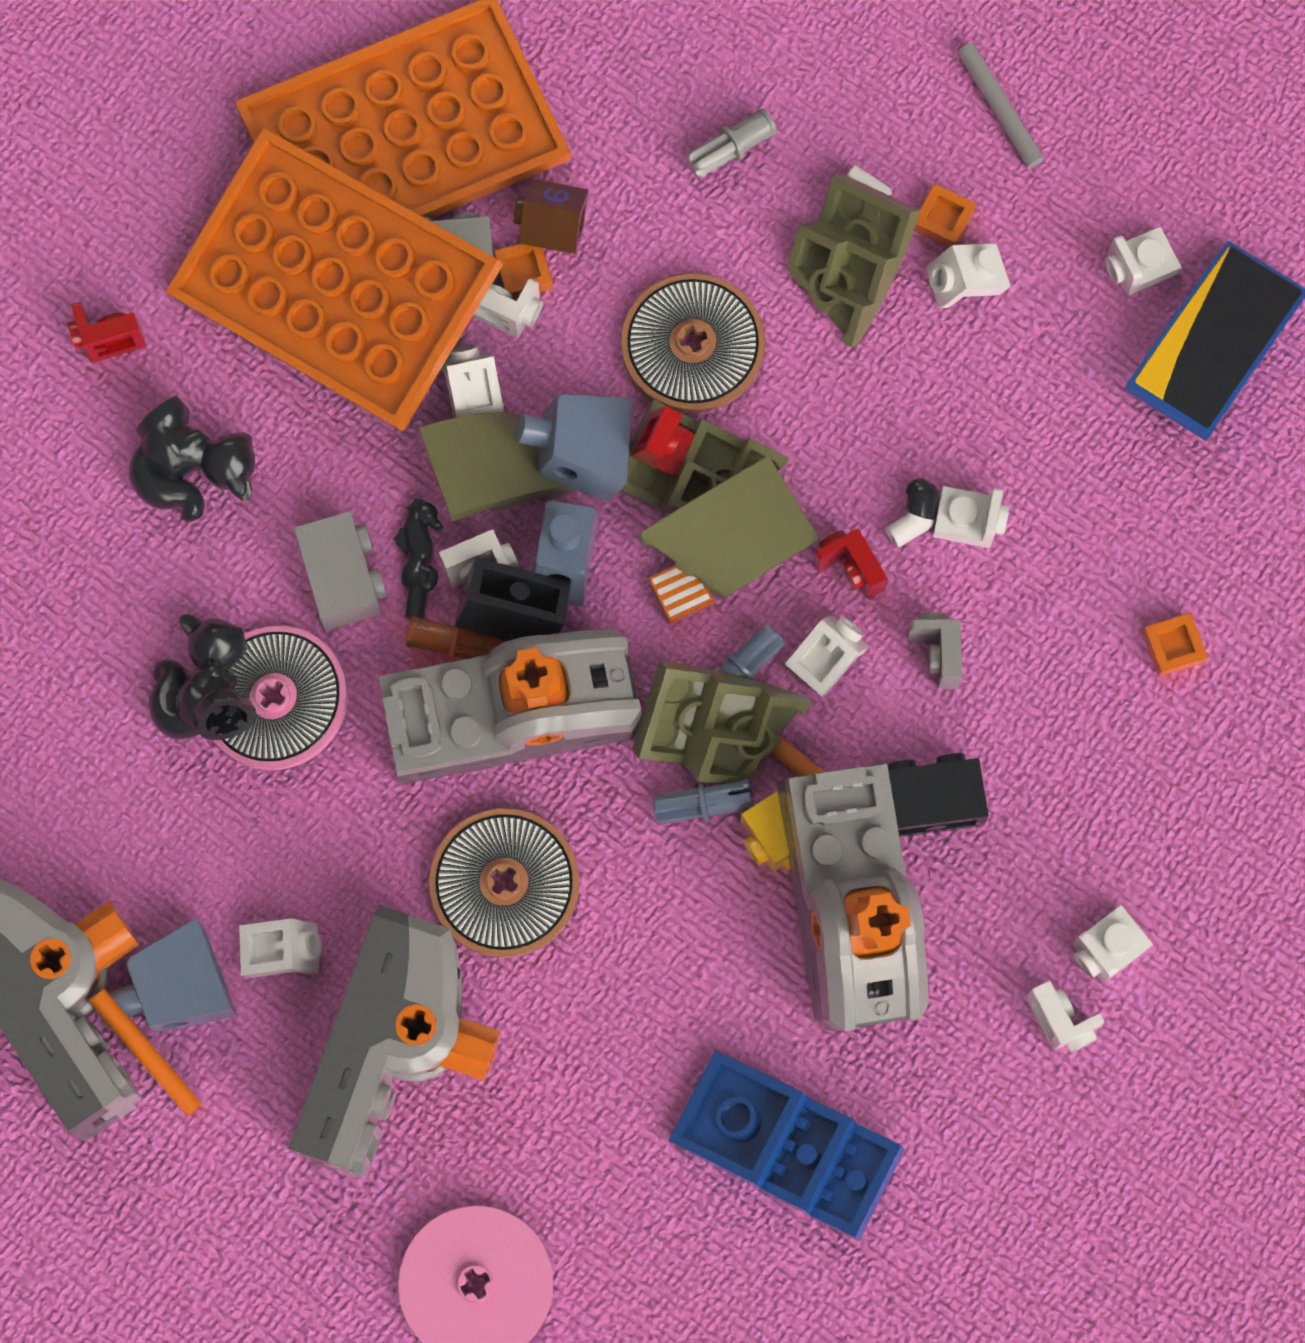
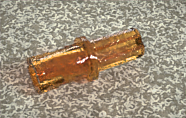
[406,616,506,661]

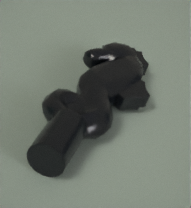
[393,498,443,621]

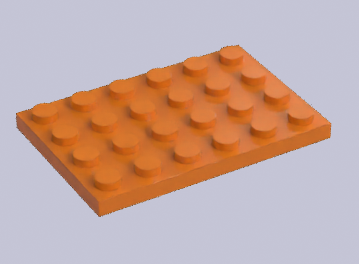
[235,0,571,219]
[165,128,503,432]

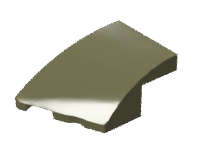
[786,174,921,347]
[619,400,789,514]
[419,412,578,522]
[636,456,820,599]
[632,660,811,784]

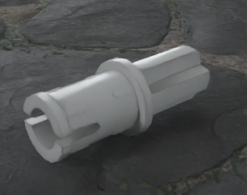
[686,109,777,177]

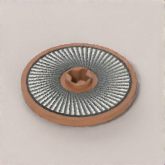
[621,274,765,412]
[429,808,580,958]

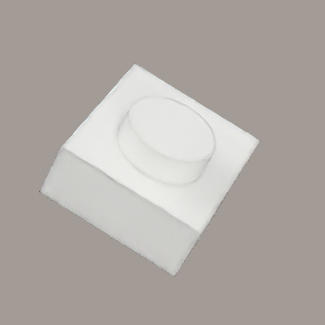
[926,244,1011,308]

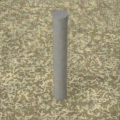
[957,43,1044,169]

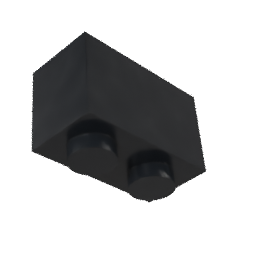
[454,557,571,641]
[887,753,989,837]

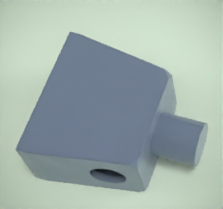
[515,394,633,501]
[535,501,599,607]
[109,919,237,1032]

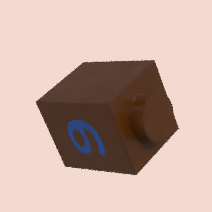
[513,179,589,254]

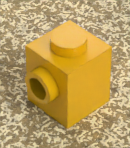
[740,791,790,873]

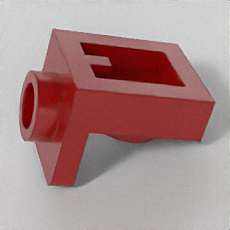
[67,301,147,363]
[631,405,694,477]
[814,528,888,600]

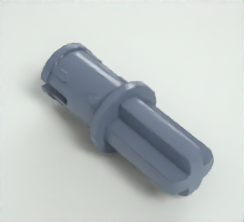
[717,625,785,681]
[653,778,754,824]

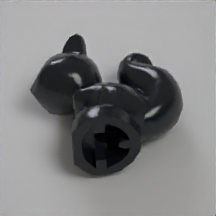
[129,396,256,522]
[148,614,256,740]

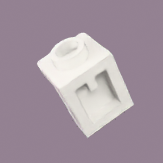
[1105,227,1182,296]
[472,279,543,338]
[441,345,504,418]
[933,486,1009,548]
[439,529,520,588]
[785,615,869,696]
[1072,905,1153,984]
[239,918,322,978]
[1025,981,1105,1053]

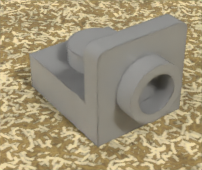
[907,612,962,689]

